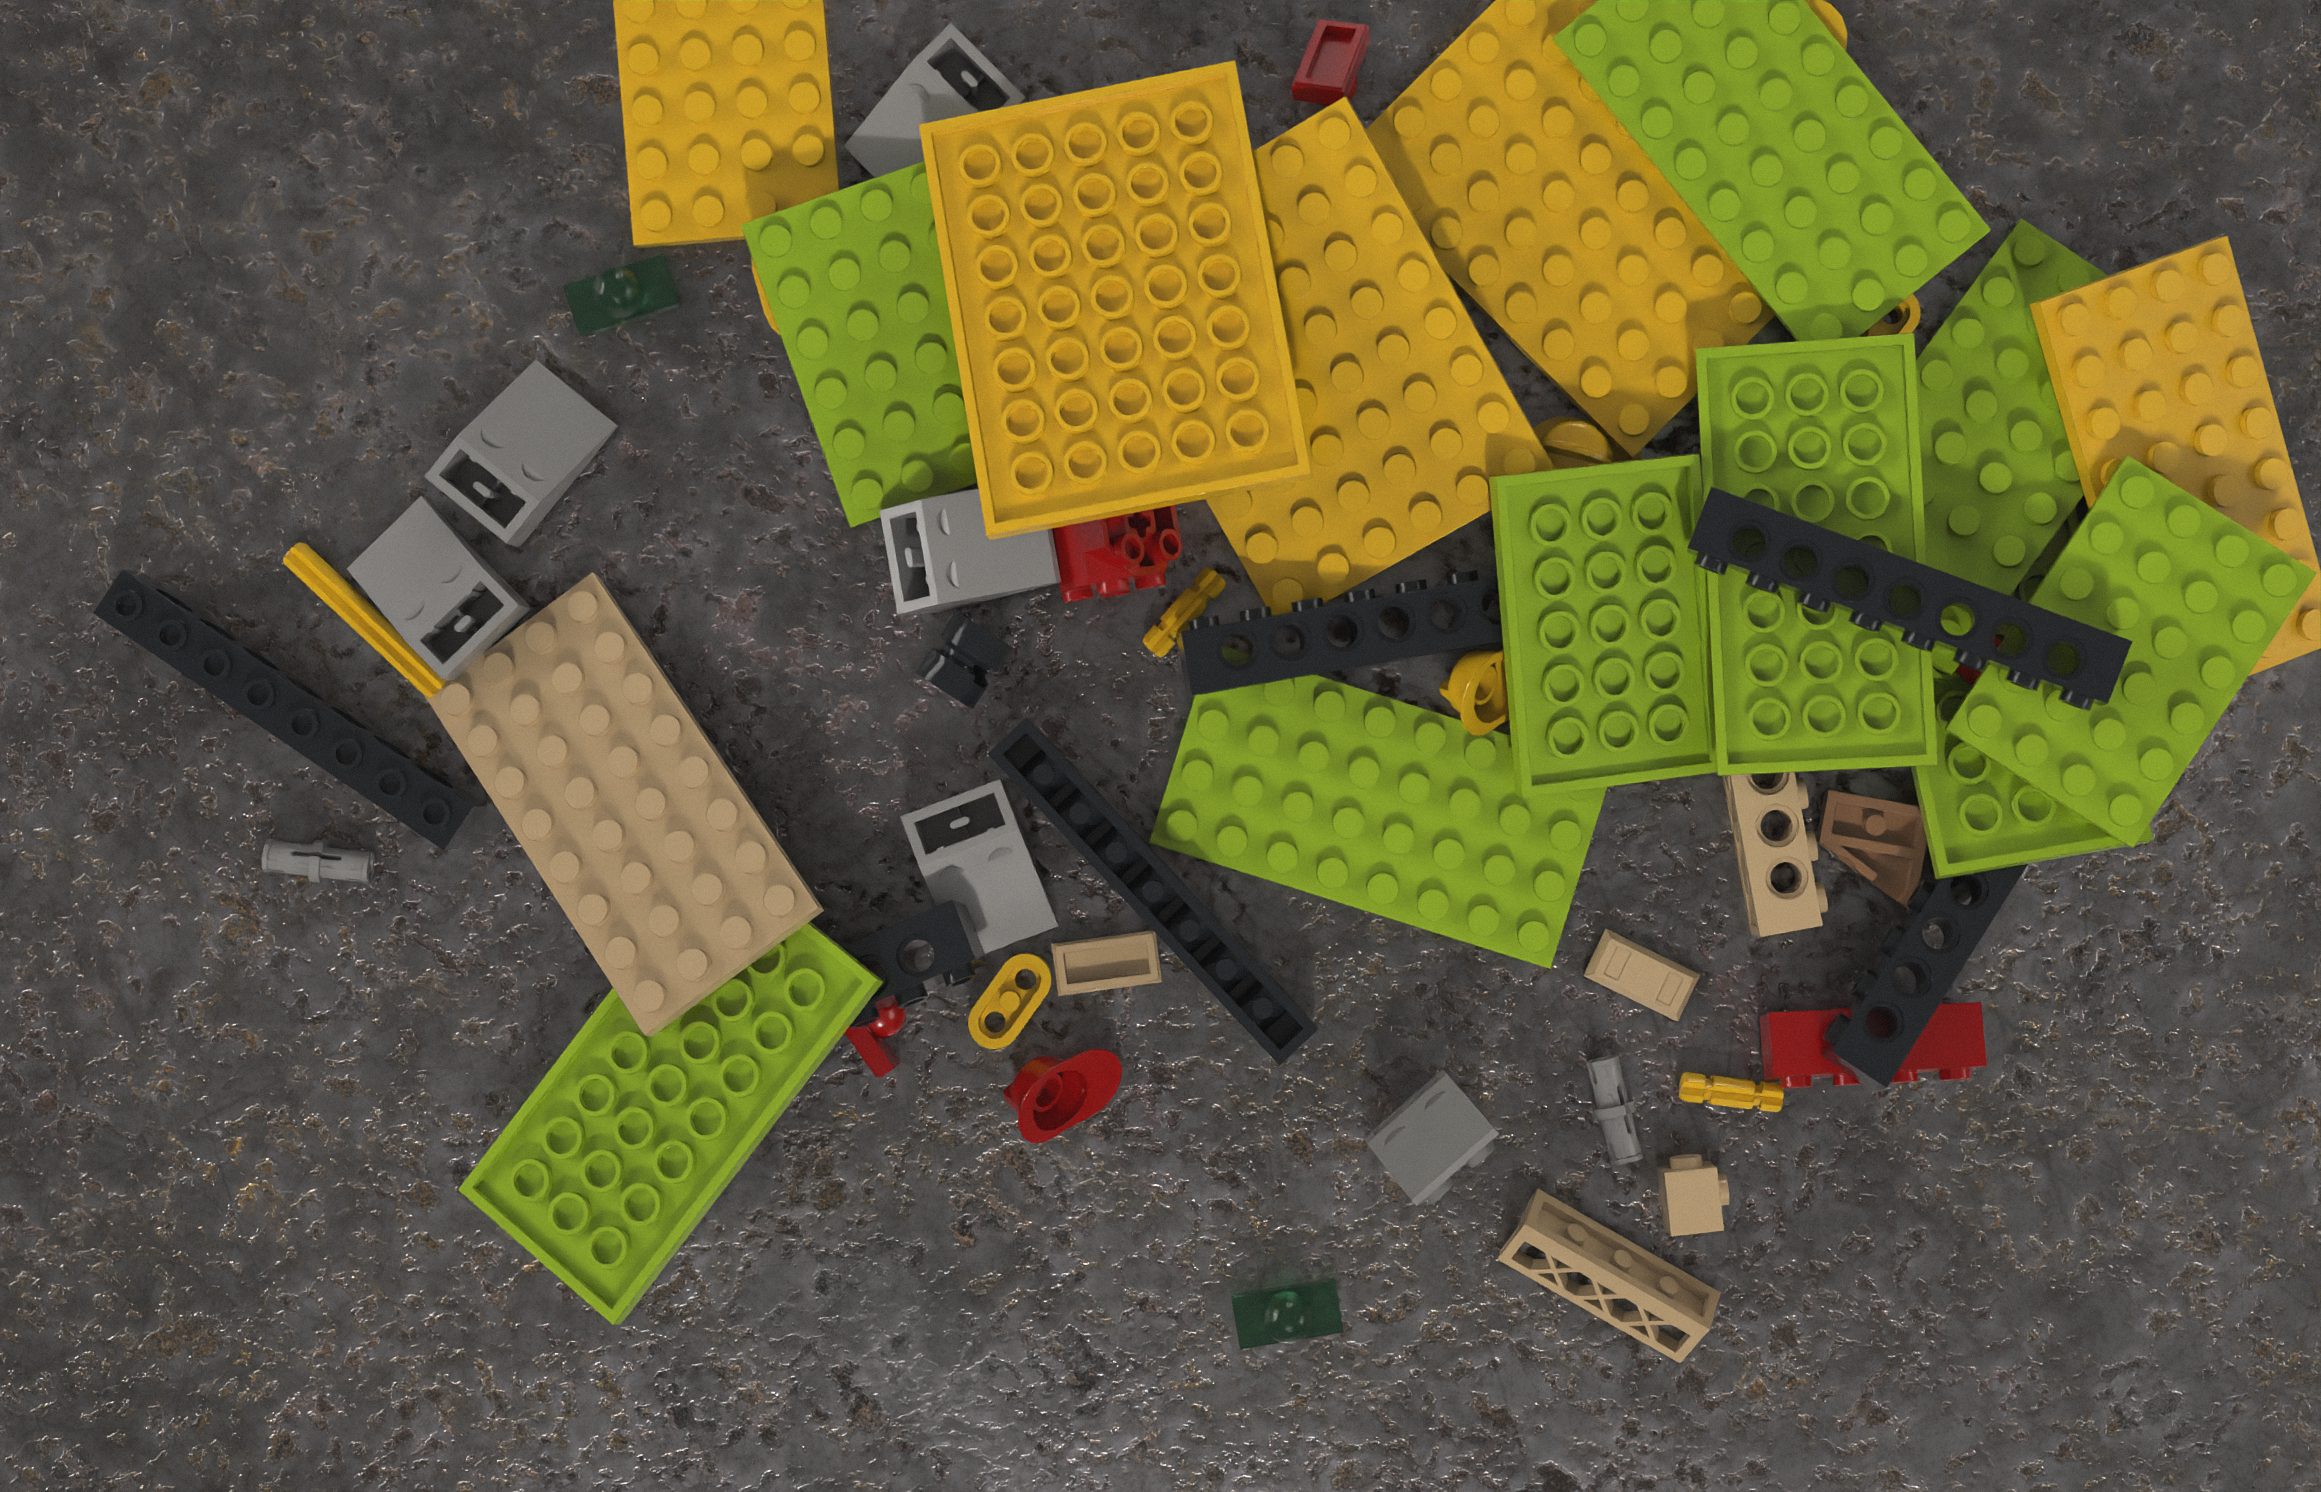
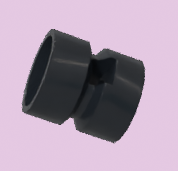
[916,611,1013,709]

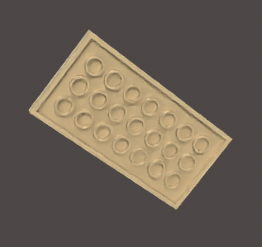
[425,572,824,1037]

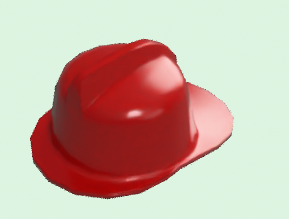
[1003,1048,1122,1143]

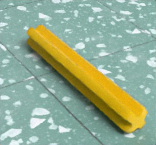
[283,542,447,698]

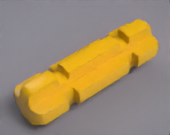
[1142,567,1226,658]
[1679,1072,1784,1112]

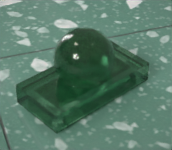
[563,254,681,338]
[1231,1278,1344,1350]

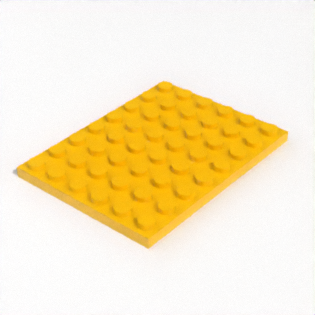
[1366,0,1775,460]
[919,60,1313,540]
[1205,96,1555,628]

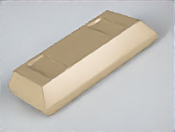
[1583,928,1700,1022]
[1051,930,1162,996]

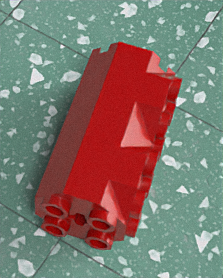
[1052,505,1182,603]

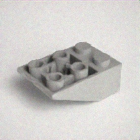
[844,22,1027,178]
[424,360,618,548]
[880,488,1061,615]
[347,496,532,681]
[900,779,1059,954]
[1364,1069,1499,1206]

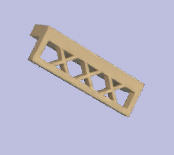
[1497,1189,1721,1363]

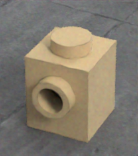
[1657,1154,1729,1236]

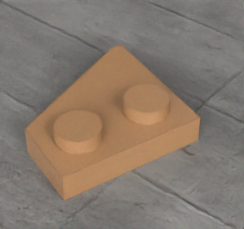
[1816,790,1927,908]

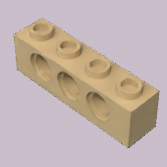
[1722,772,1828,937]

